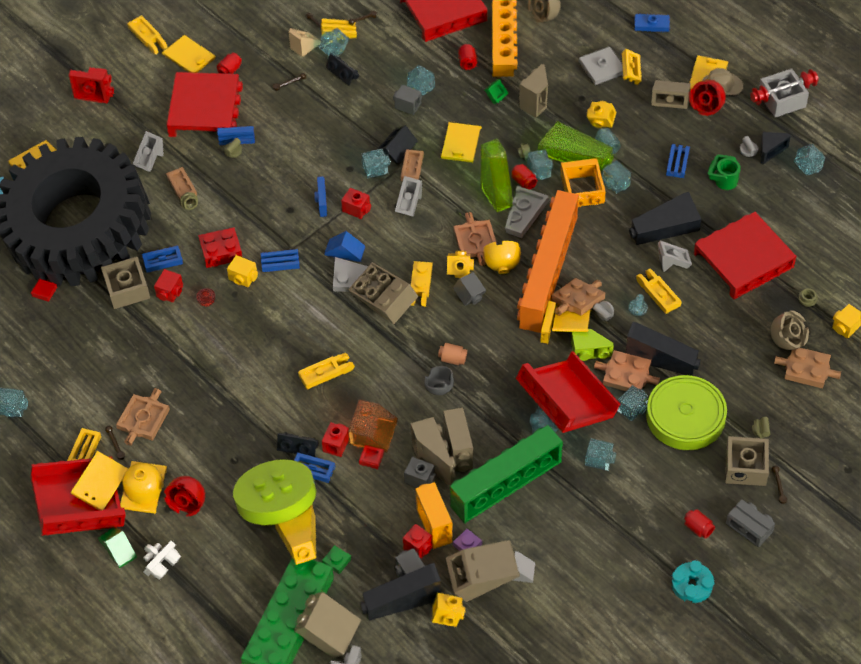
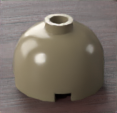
[528,0,561,23]
[770,311,809,350]

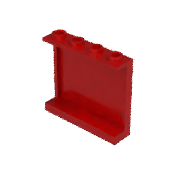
[400,0,487,42]
[167,72,243,137]
[694,212,796,300]
[515,351,621,433]
[30,456,126,536]

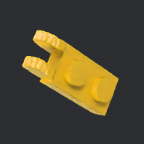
[127,16,167,54]
[411,261,433,307]
[636,269,682,314]
[298,353,355,390]

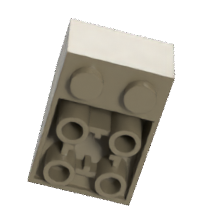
[348,262,418,324]
[411,417,456,487]
[446,540,520,602]

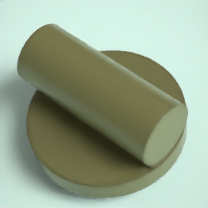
[224,138,242,158]
[752,417,770,439]

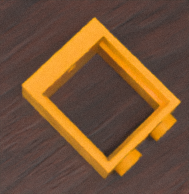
[561,158,606,207]
[415,482,452,549]

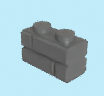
[726,500,775,547]

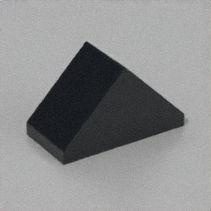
[760,132,791,165]

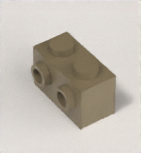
[652,80,691,109]

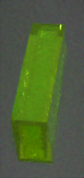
[538,121,614,171]
[481,138,513,212]

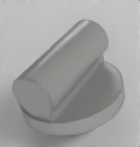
[740,136,758,157]
[593,301,614,321]

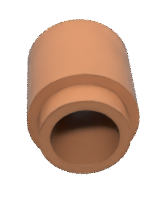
[438,343,468,366]

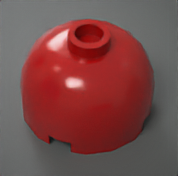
[689,79,726,116]
[164,475,205,517]

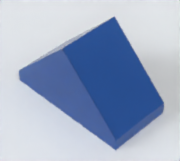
[324,231,365,262]

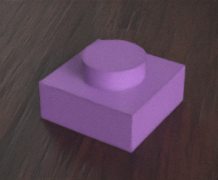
[453,529,482,551]

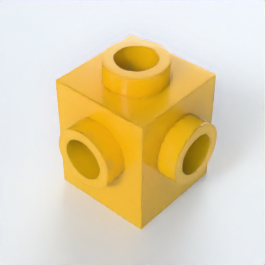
[587,101,617,128]
[447,251,474,278]
[432,593,465,627]

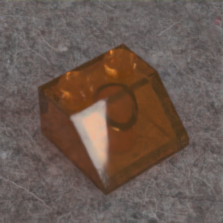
[348,399,398,453]

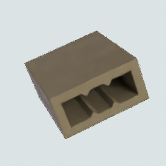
[443,408,473,472]
[294,592,361,658]

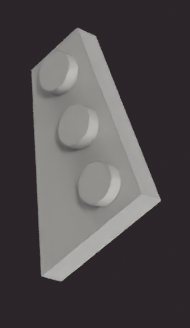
[505,186,549,238]
[333,257,368,292]

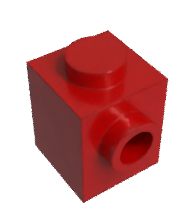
[341,187,371,219]
[154,269,183,303]
[322,422,350,457]
[403,524,433,559]

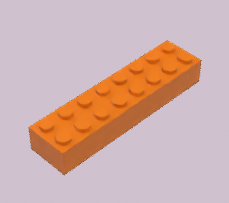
[517,190,579,333]

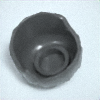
[424,366,454,395]

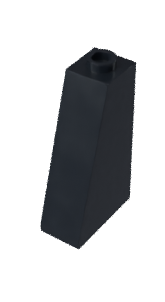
[629,192,701,245]
[625,322,701,376]
[360,563,441,621]

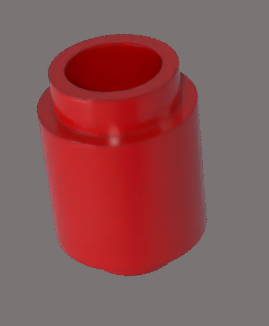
[458,44,477,70]
[217,53,242,74]
[511,164,538,190]
[684,509,715,539]

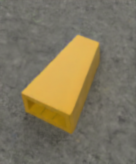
[275,505,316,565]

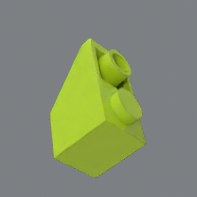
[571,329,614,361]

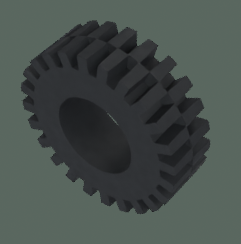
[0,137,151,286]

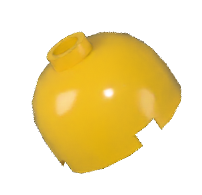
[483,241,521,274]
[122,463,164,504]

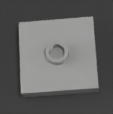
[579,47,623,85]

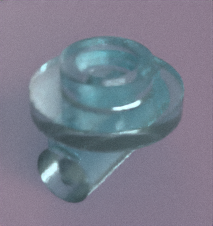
[628,294,648,316]

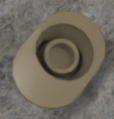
[703,68,743,95]

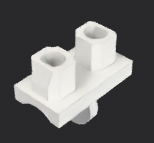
[144,541,181,580]

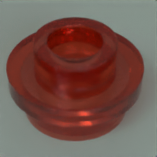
[196,288,215,306]

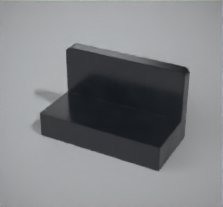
[376,125,418,164]

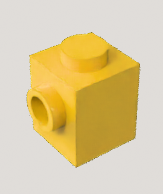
[227,255,258,287]
[832,304,861,339]

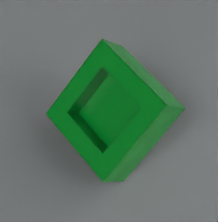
[485,79,509,104]
[322,546,351,574]

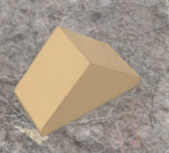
[289,28,321,57]

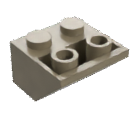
[519,64,548,118]

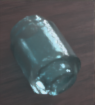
[595,128,621,155]

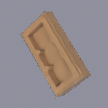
[401,149,424,181]
[166,167,197,200]

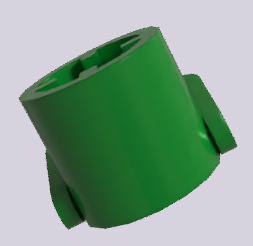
[708,154,741,190]

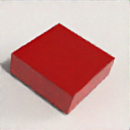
[31,279,57,302]
[359,445,384,469]

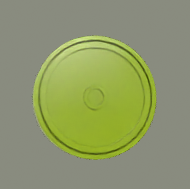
[646,375,727,450]
[233,460,316,525]

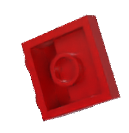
[69,67,114,104]
[198,227,242,268]

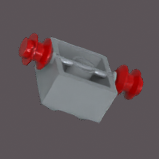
[750,69,819,117]

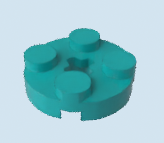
[672,561,714,603]

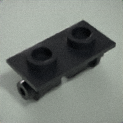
[326,53,360,86]
[277,432,319,457]

